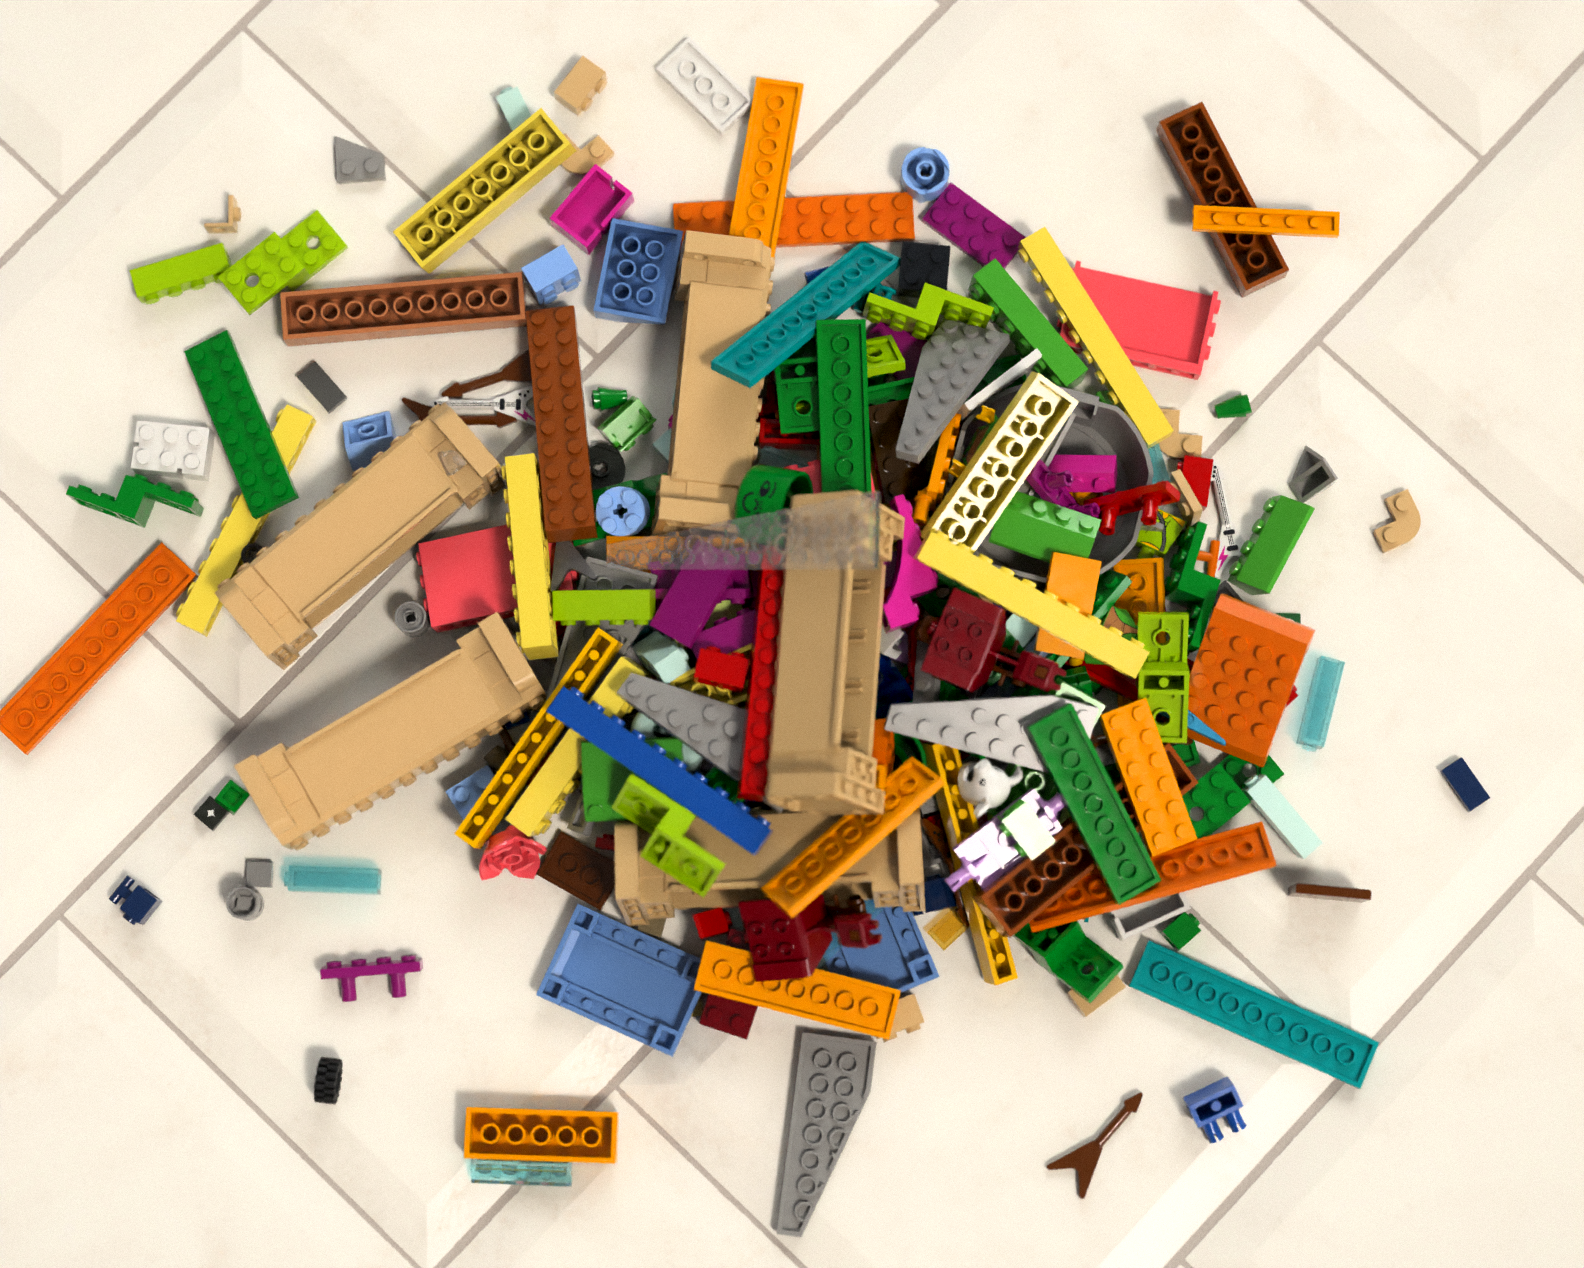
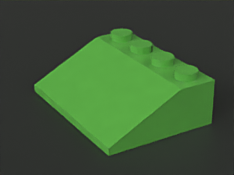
[581,737,685,822]

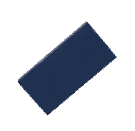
[1440,757,1490,812]

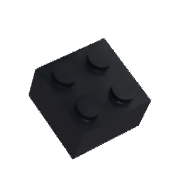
[898,242,951,298]

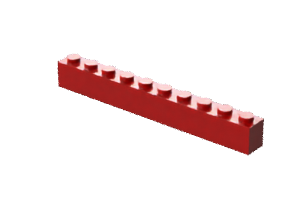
[737,546,786,801]

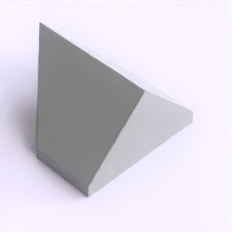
[1288,445,1338,503]

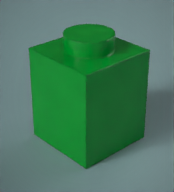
[1160,912,1201,951]

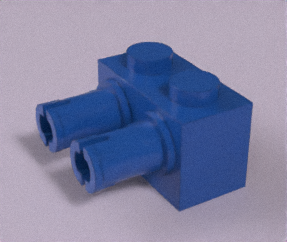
[1183,1076,1247,1144]

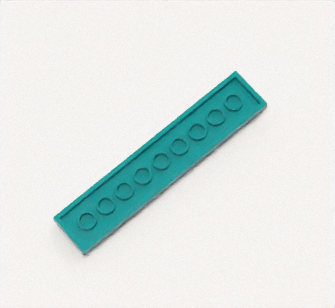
[711,242,901,388]
[1128,941,1379,1089]

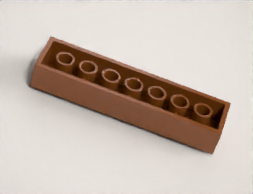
[1156,102,1289,298]

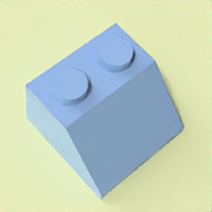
[342,411,396,471]

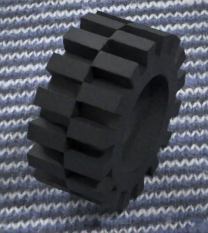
[314,1057,343,1104]

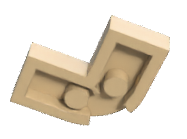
[560,133,615,174]
[1156,409,1203,460]
[1373,489,1421,554]

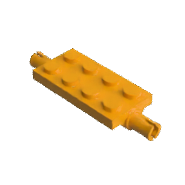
[912,412,962,526]

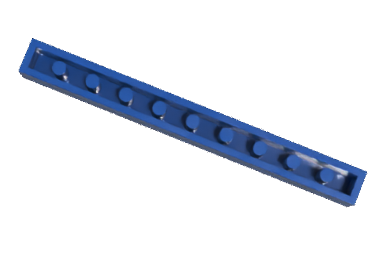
[546,686,773,856]

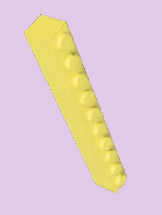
[1018,227,1174,449]
[176,404,317,637]
[914,530,1149,678]

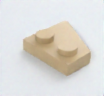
[1169,469,1203,529]

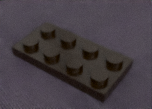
[869,398,929,504]

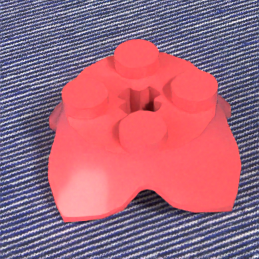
[479,825,547,880]

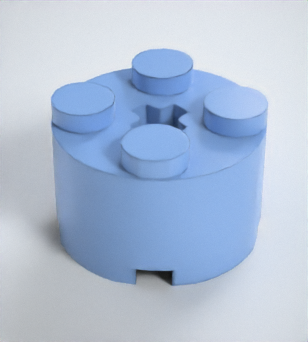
[901,147,950,203]
[596,487,650,536]

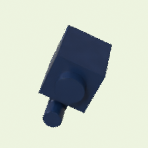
[913,874,957,916]
[109,875,163,925]

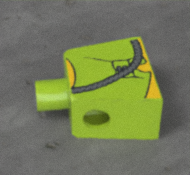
[1134,509,1187,559]

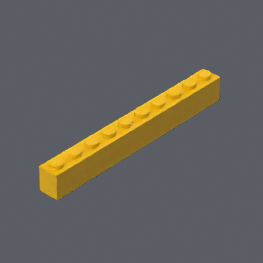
[454,628,623,849]
[922,742,1018,986]

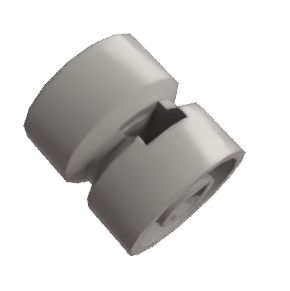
[395,601,430,638]
[226,887,264,921]

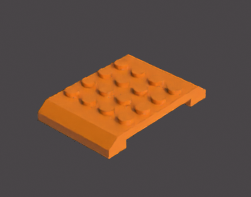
[1187,593,1316,768]

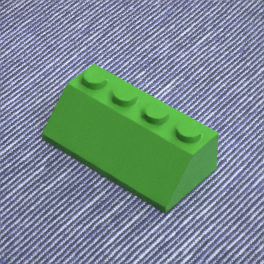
[989,491,1101,563]
[1227,495,1315,595]

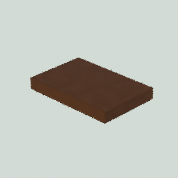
[536,831,615,911]
[1288,883,1372,903]

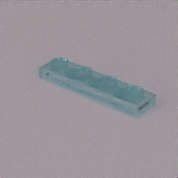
[470,1159,572,1187]

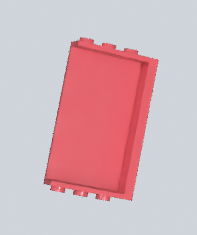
[1056,261,1221,380]
[416,525,579,633]

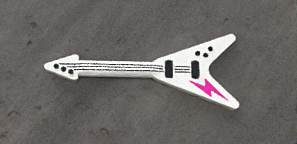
[428,385,536,427]
[1211,461,1245,578]

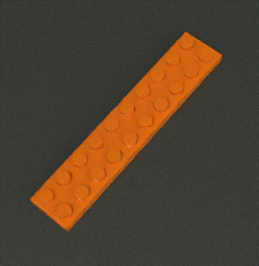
[673,192,915,250]
[0,542,198,755]
[1029,821,1276,933]

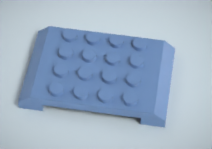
[823,899,940,993]
[536,904,702,1057]

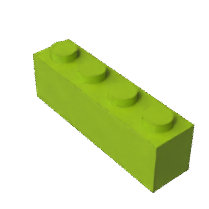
[130,243,232,304]
[553,589,656,625]

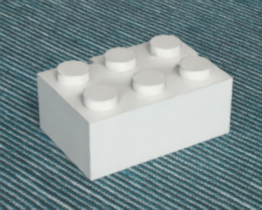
[131,421,215,481]
[1107,892,1191,941]

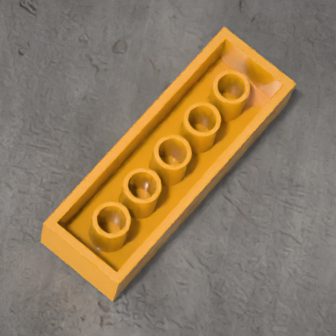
[464,1107,619,1163]

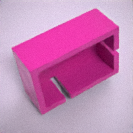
[549,164,634,255]

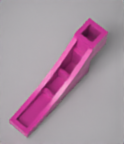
[882,494,938,634]

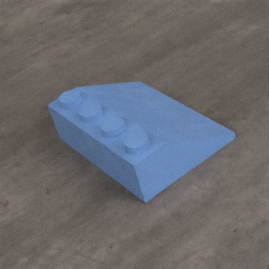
[593,218,683,325]

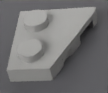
[334,137,386,184]

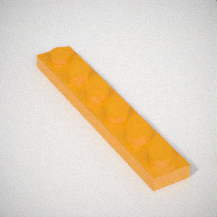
[1192,205,1340,238]

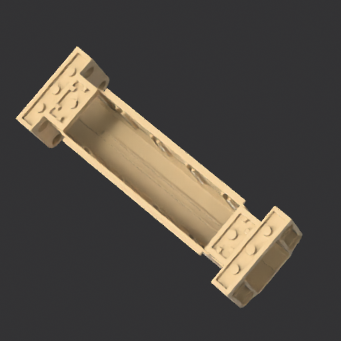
[650,230,775,537]
[215,402,506,670]
[765,490,905,815]
[234,612,547,851]
[614,807,926,926]

